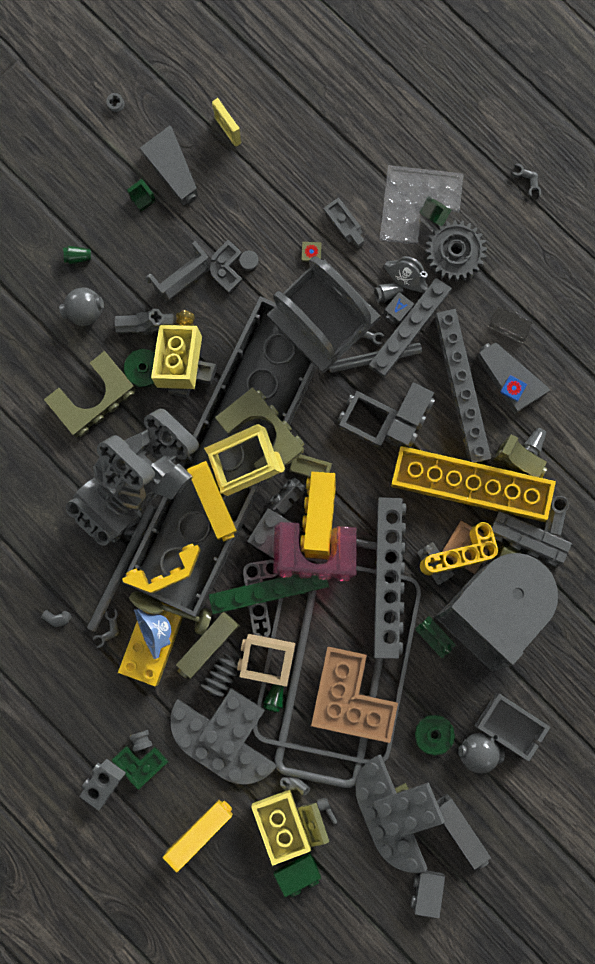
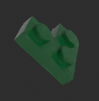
[112,745,169,790]

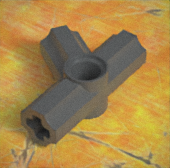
[115,309,174,335]

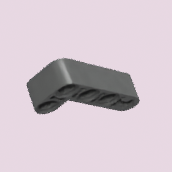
[243,560,281,638]

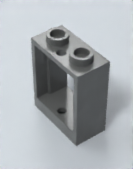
[337,391,398,449]

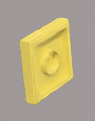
[212,98,241,146]

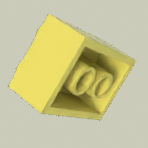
[151,325,202,389]
[251,790,311,866]

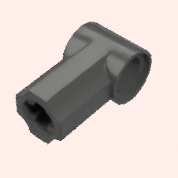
[544,496,569,535]

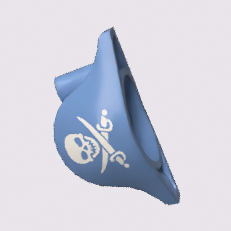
[134,609,171,659]

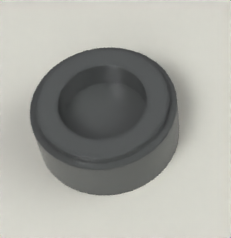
[239,251,259,271]

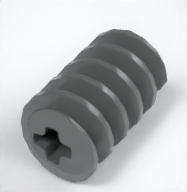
[200,652,238,697]

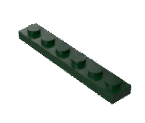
[208,568,329,614]

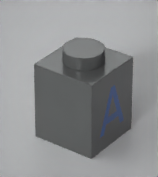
[384,292,414,326]

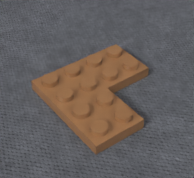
[311,647,398,743]

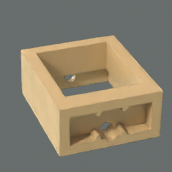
[237,634,295,686]

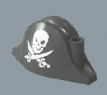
[383,256,428,293]

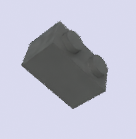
[411,870,445,918]

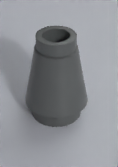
[374,283,403,303]
[523,428,547,456]

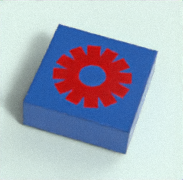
[500,375,527,402]

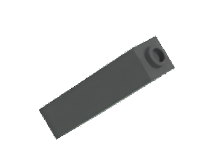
[140,125,198,206]
[477,342,550,414]
[437,794,491,870]

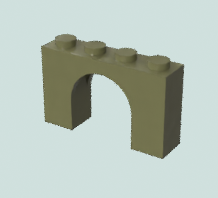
[44,351,136,438]
[215,387,305,482]

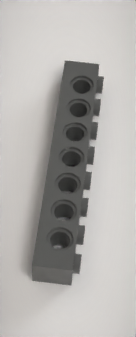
[434,309,491,464]
[374,498,406,659]

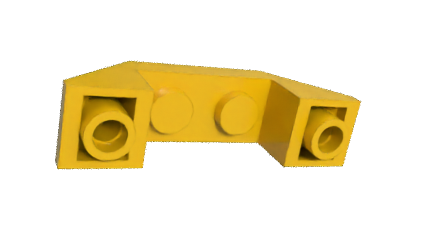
[122,544,200,593]

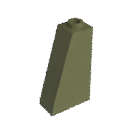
[176,612,240,679]

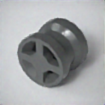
[129,730,152,751]

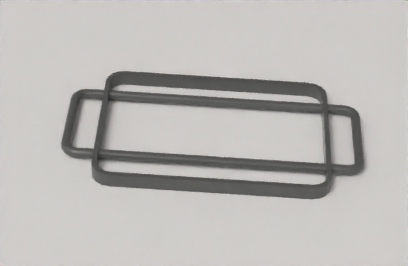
[253,534,421,788]

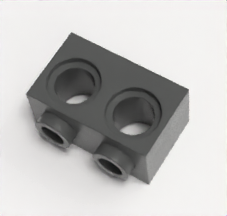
[79,759,126,811]

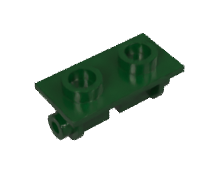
[415,616,456,658]

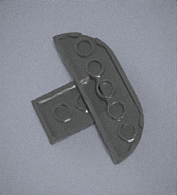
[171,688,277,784]
[356,754,445,873]

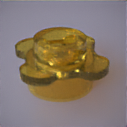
[176,310,195,326]

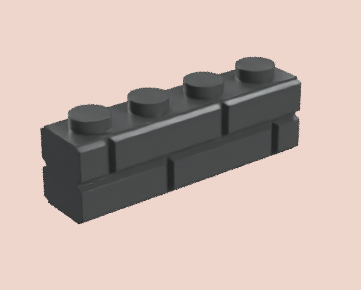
[491,511,572,567]

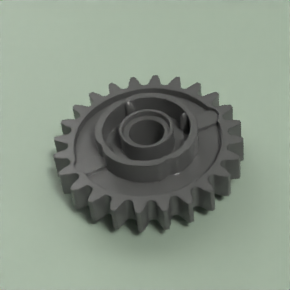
[425,220,487,282]

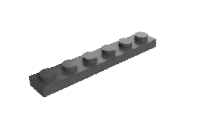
[369,278,452,378]

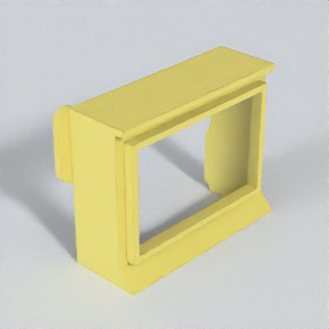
[204,424,285,496]

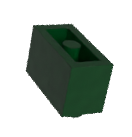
[274,853,321,897]

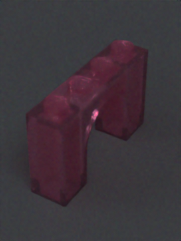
[274,522,356,581]

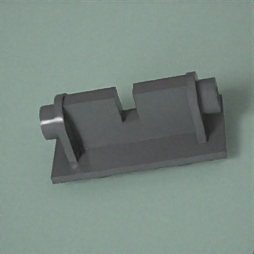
[268,478,306,516]
[416,542,454,585]

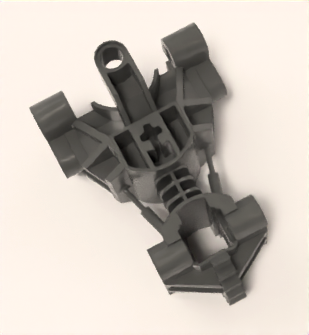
[65,408,199,546]

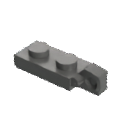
[323,197,365,249]

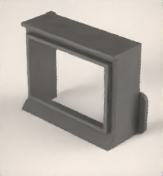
[145,241,210,304]

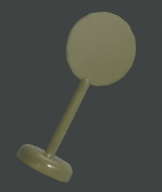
[129,591,212,635]

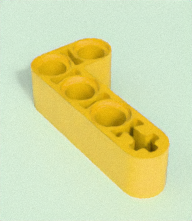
[420,522,498,575]

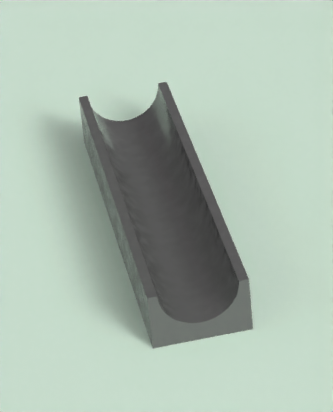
[122,296,317,617]

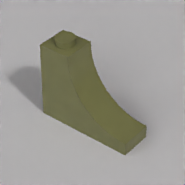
[493,434,547,478]

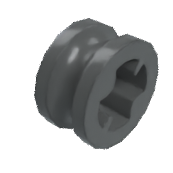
[106,93,125,112]

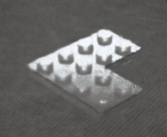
[379,165,464,245]

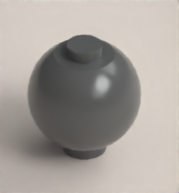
[59,287,104,326]
[458,733,505,774]

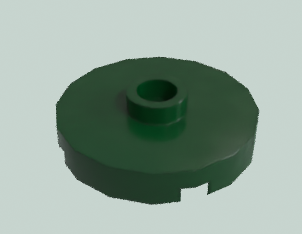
[124,349,155,388]
[414,715,455,756]

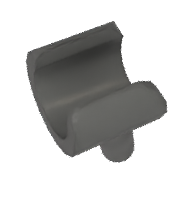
[317,798,337,824]

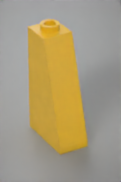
[187,461,237,542]
[163,800,233,873]

